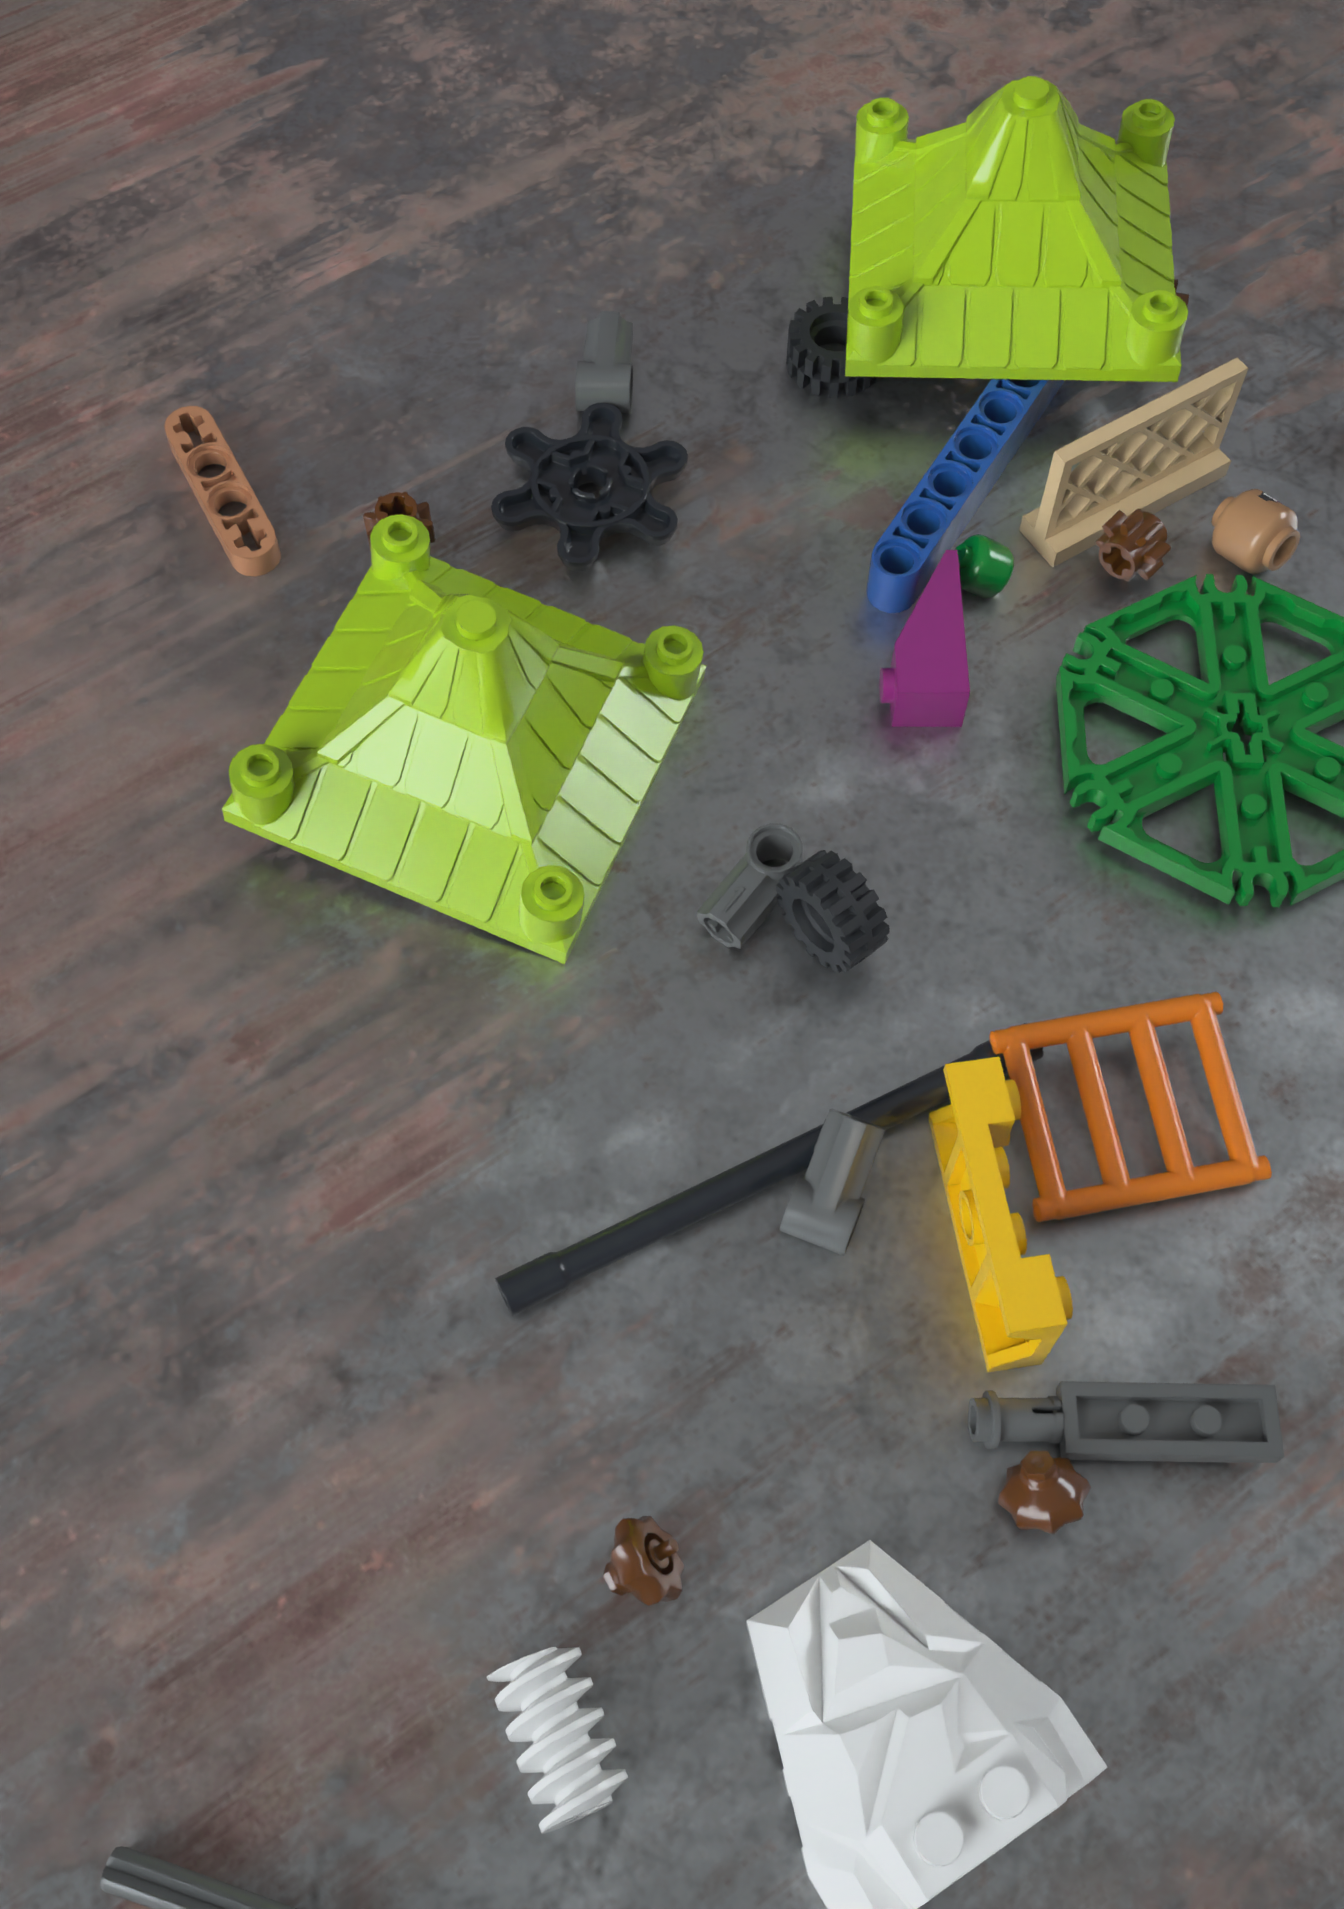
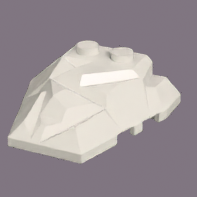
[746,1540,1108,1909]

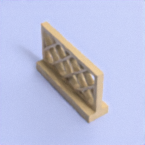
[1019,357,1248,568]

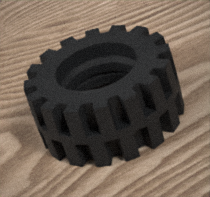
[776,850,890,973]

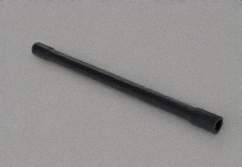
[495,1023,1044,1316]

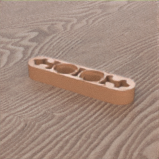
[164,406,281,577]

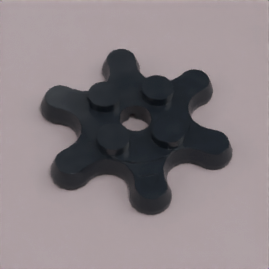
[491,403,688,572]

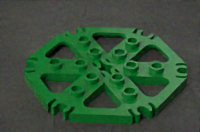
[1056,574,1344,907]

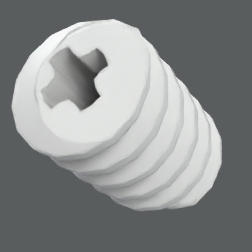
[487,1647,628,1834]

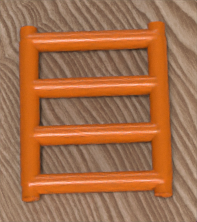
[989,992,1272,1222]

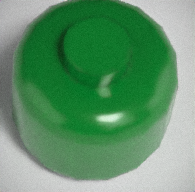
[955,534,1014,599]

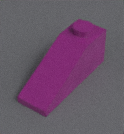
[879,550,970,727]

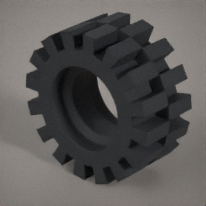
[786,296,877,398]

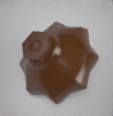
[998,1451,1091,1535]
[603,1516,685,1606]

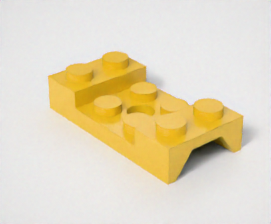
[928,1057,1073,1372]

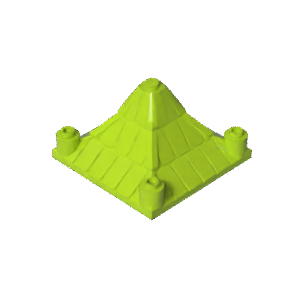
[845,76,1188,382]
[222,514,706,964]

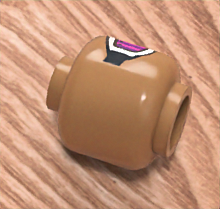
[1211,489,1301,575]

